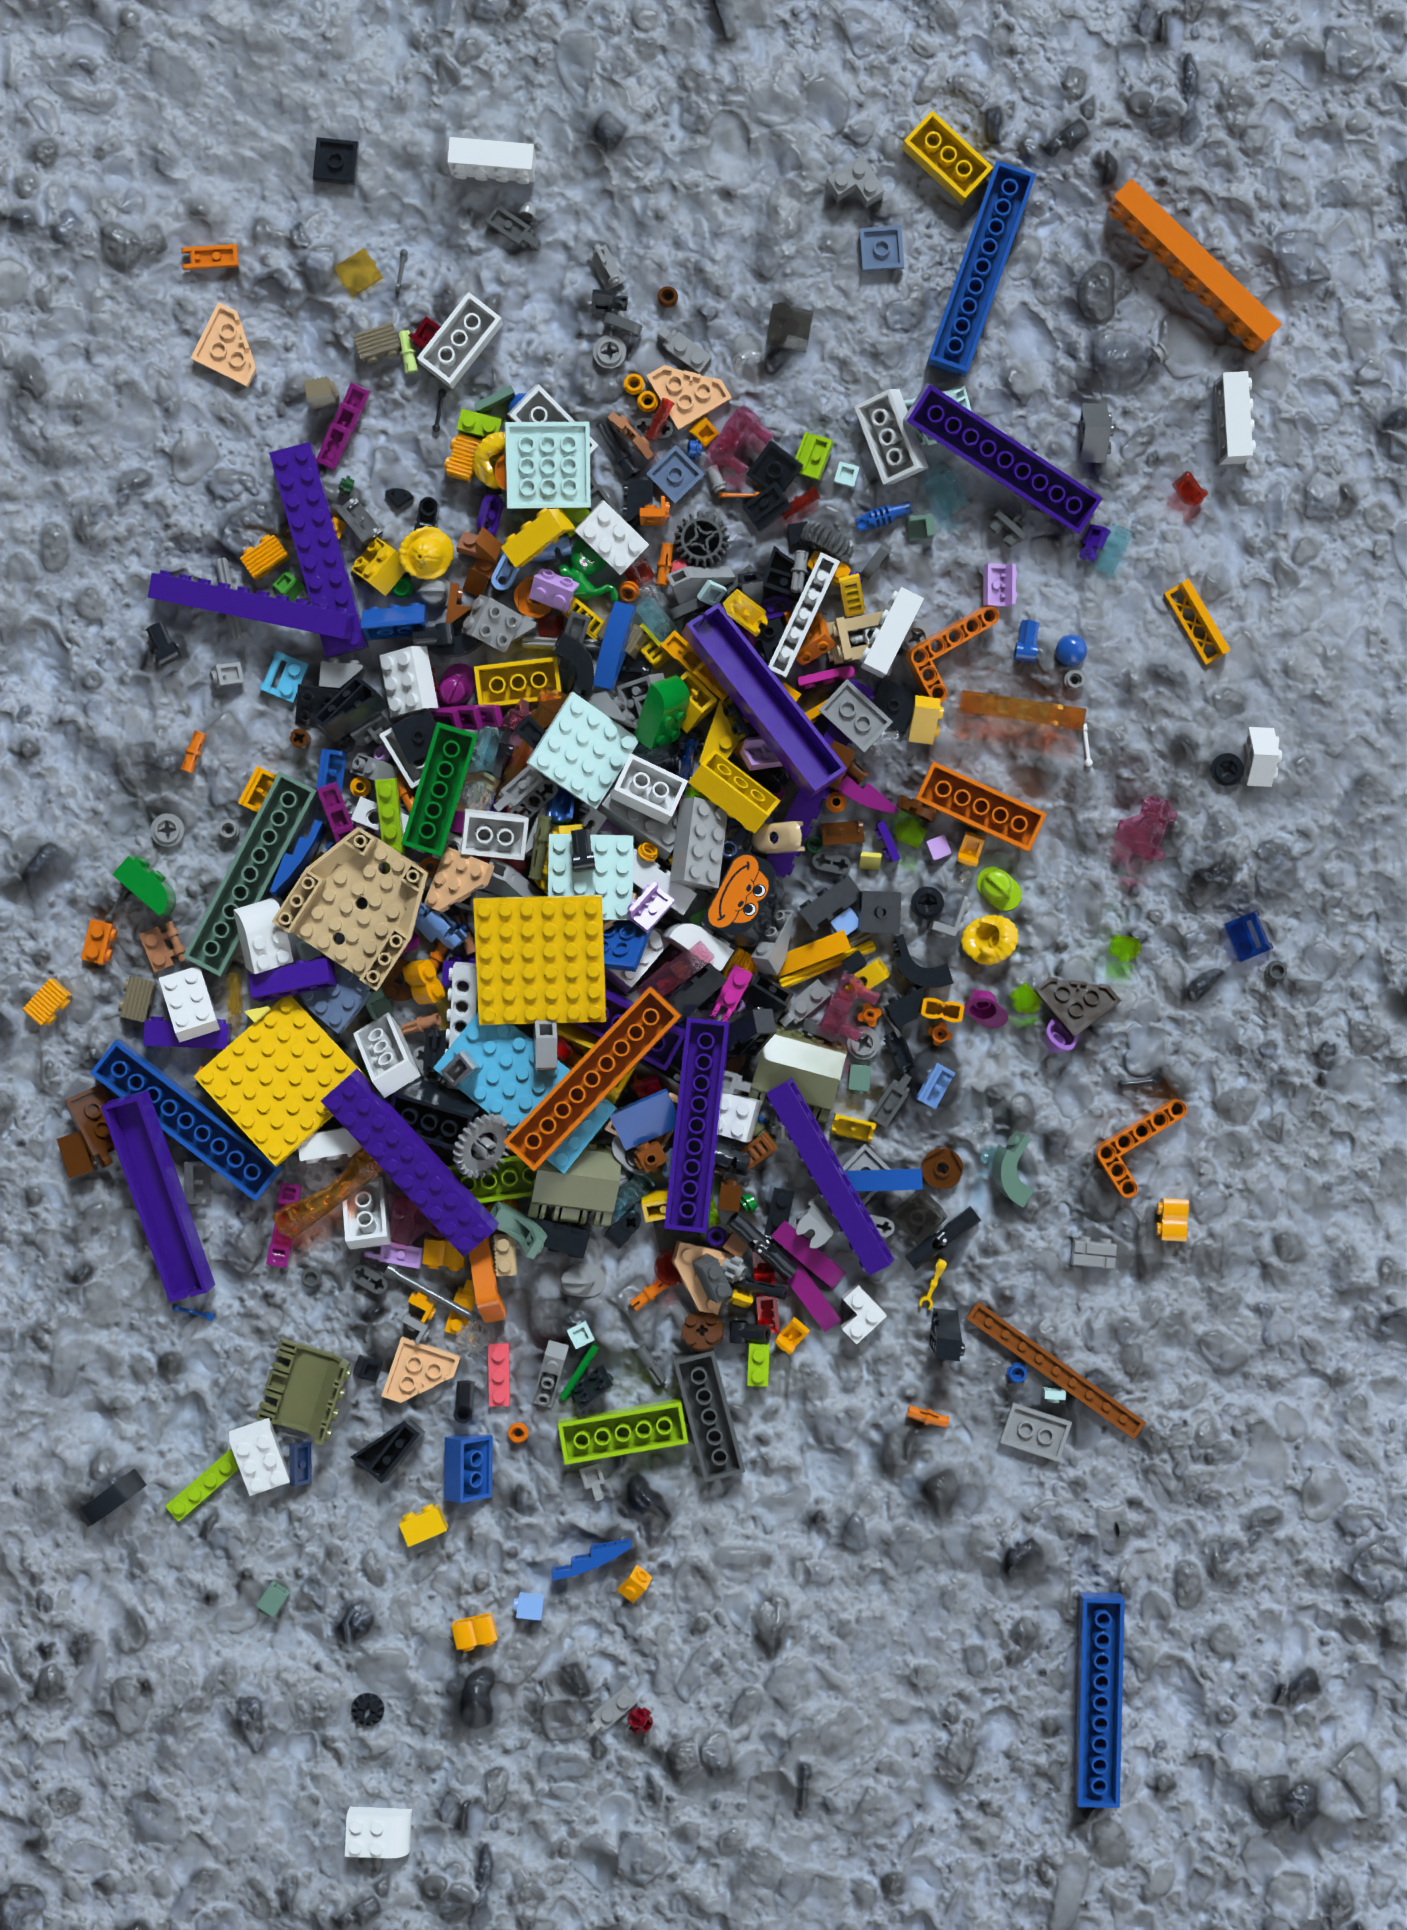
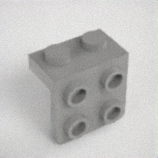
[462,595,522,652]
[928,896,970,939]

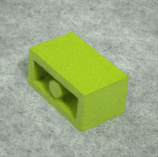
[456,409,504,440]
[746,1342,770,1387]

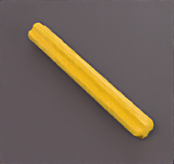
[779,940,876,988]

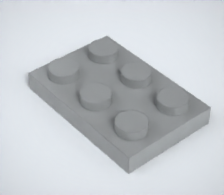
[818,679,893,753]
[999,1402,1072,1462]

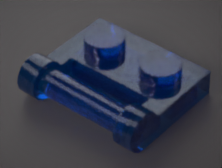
[679,740,697,795]
[1223,910,1273,962]

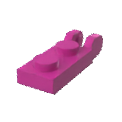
[796,666,855,690]
[709,964,753,1021]

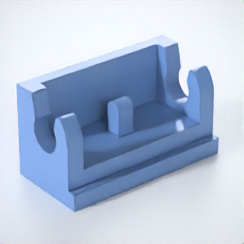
[916,1062,955,1109]

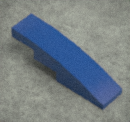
[593,601,636,691]
[270,820,327,898]
[845,1169,923,1191]
[551,1538,632,1581]

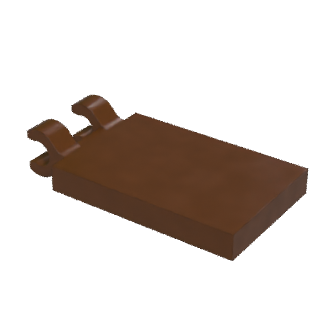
[63,1083,116,1168]

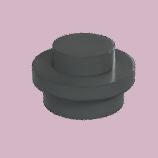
[1266,961,1287,981]
[301,1267,322,1288]

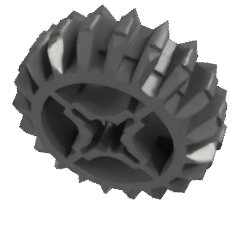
[674,512,730,568]
[800,520,856,563]

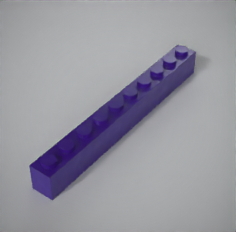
[148,570,355,639]
[765,679,875,878]
[766,1078,894,1276]

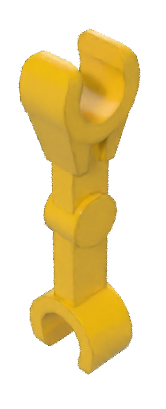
[919,1259,947,1310]

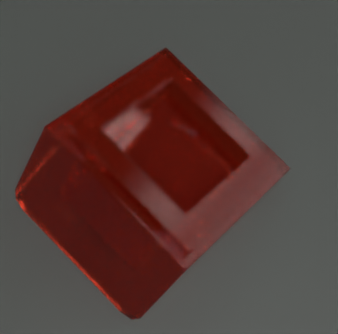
[624,558,655,586]
[538,615,564,638]

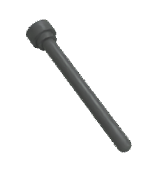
[383,1263,475,1320]

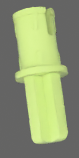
[399,330,418,374]

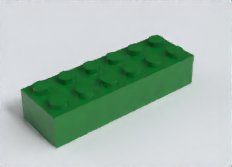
[401,722,478,857]

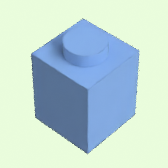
[829,907,859,936]
[513,1592,544,1620]

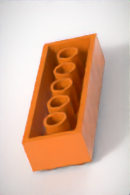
[914,761,1047,853]

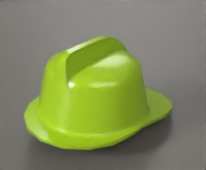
[976,866,1022,911]

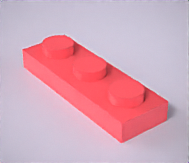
[488,1343,510,1407]

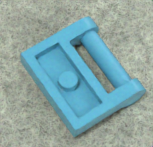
[259,650,310,703]

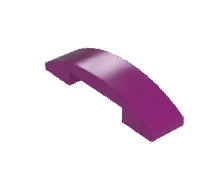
[266,1182,302,1268]
[787,1254,842,1332]

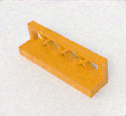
[1164,578,1230,665]

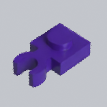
[1079,524,1110,562]

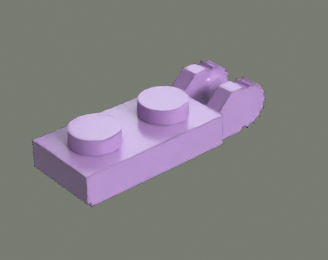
[363,1241,424,1269]

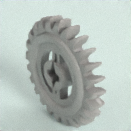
[453,1114,512,1179]

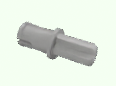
[791,550,809,593]

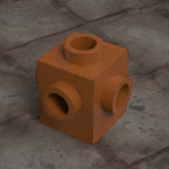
[634,1140,669,1173]

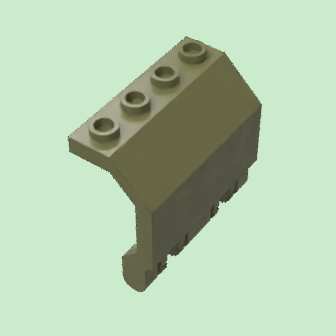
[747,1024,847,1124]
[527,1141,621,1228]
[255,1338,352,1446]

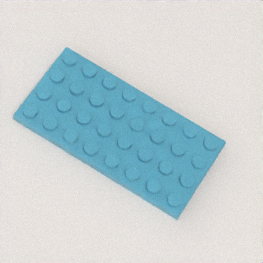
[433,1012,617,1174]

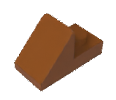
[456,527,503,563]
[463,558,500,597]
[445,582,473,624]

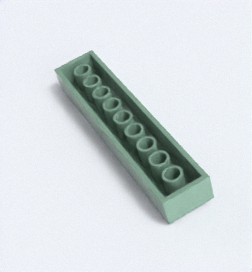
[183,771,319,977]

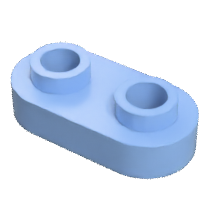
[491,553,521,591]

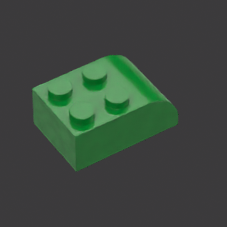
[633,675,690,750]
[112,856,176,917]

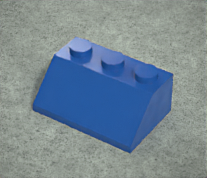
[361,603,429,641]
[444,1434,493,1503]

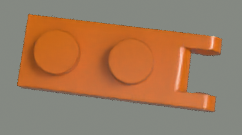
[181,244,239,270]

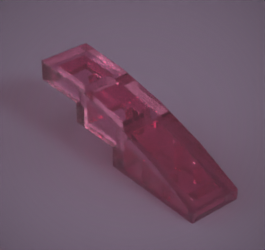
[637,940,714,996]

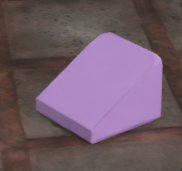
[925,834,952,861]

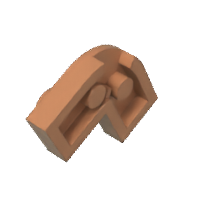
[607,412,654,460]

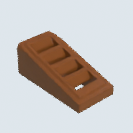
[739,1131,778,1170]

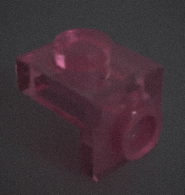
[501,699,530,730]

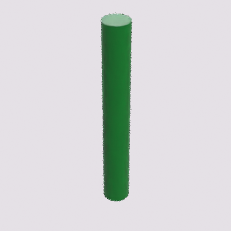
[559,1344,599,1401]

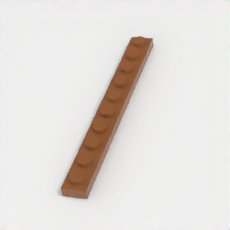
[965,1301,1146,1439]

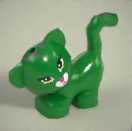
[558,540,619,603]

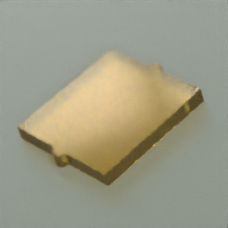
[334,248,383,297]

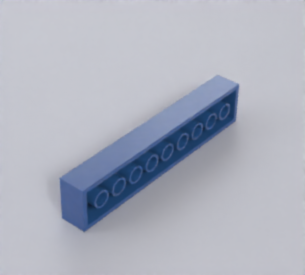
[926,160,1036,377]
[90,1039,285,1201]
[1074,1592,1125,1808]

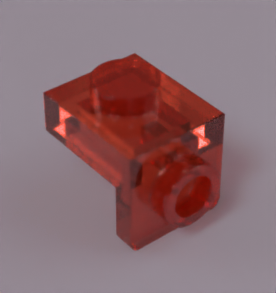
[1172,471,1209,507]

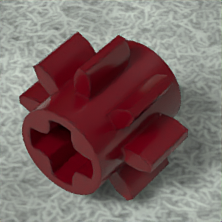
[627,1707,653,1734]

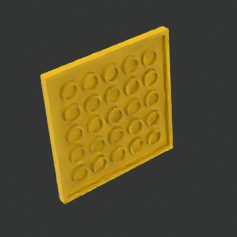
[473,895,606,1025]
[193,996,371,1167]

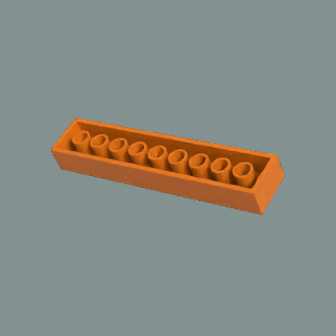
[1107,178,1282,352]
[503,987,682,1171]

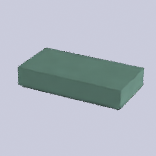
[474,386,515,414]

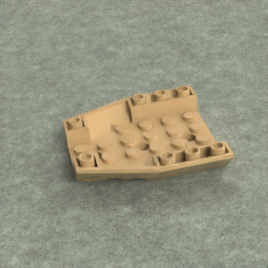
[271,827,428,991]

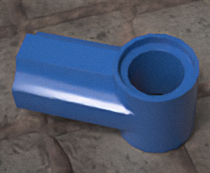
[1014,620,1040,663]

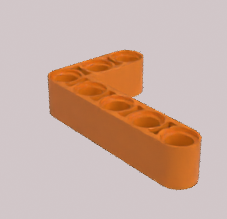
[905,606,999,703]
[1094,1099,1187,1198]
[469,1236,506,1323]

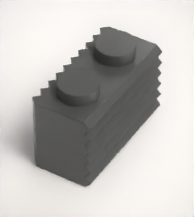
[692,1253,733,1303]

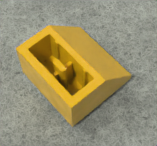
[351,537,405,597]
[680,670,717,734]

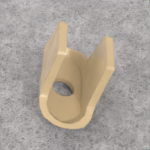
[752,821,805,854]

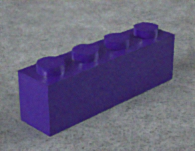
[249,956,337,1003]
[143,1016,232,1049]

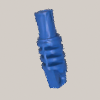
[854,501,913,531]

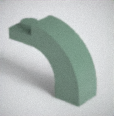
[992,1130,1034,1208]
[490,1201,547,1259]

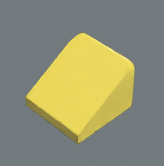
[859,852,882,870]
[244,1006,272,1023]

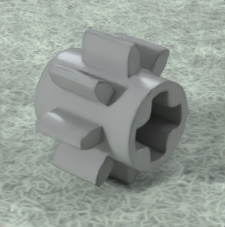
[770,1115,788,1139]
[722,1256,747,1283]

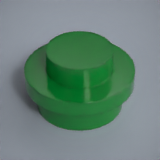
[393,577,413,598]
[740,1194,758,1214]

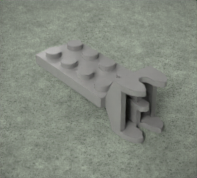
[791,1144,891,1248]

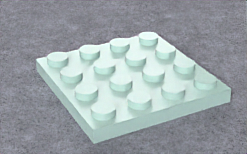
[504,422,591,509]
[526,692,639,809]
[548,834,633,920]

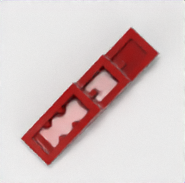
[752,1250,780,1334]

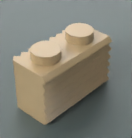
[493,1232,518,1277]

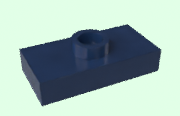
[289,1441,312,1487]

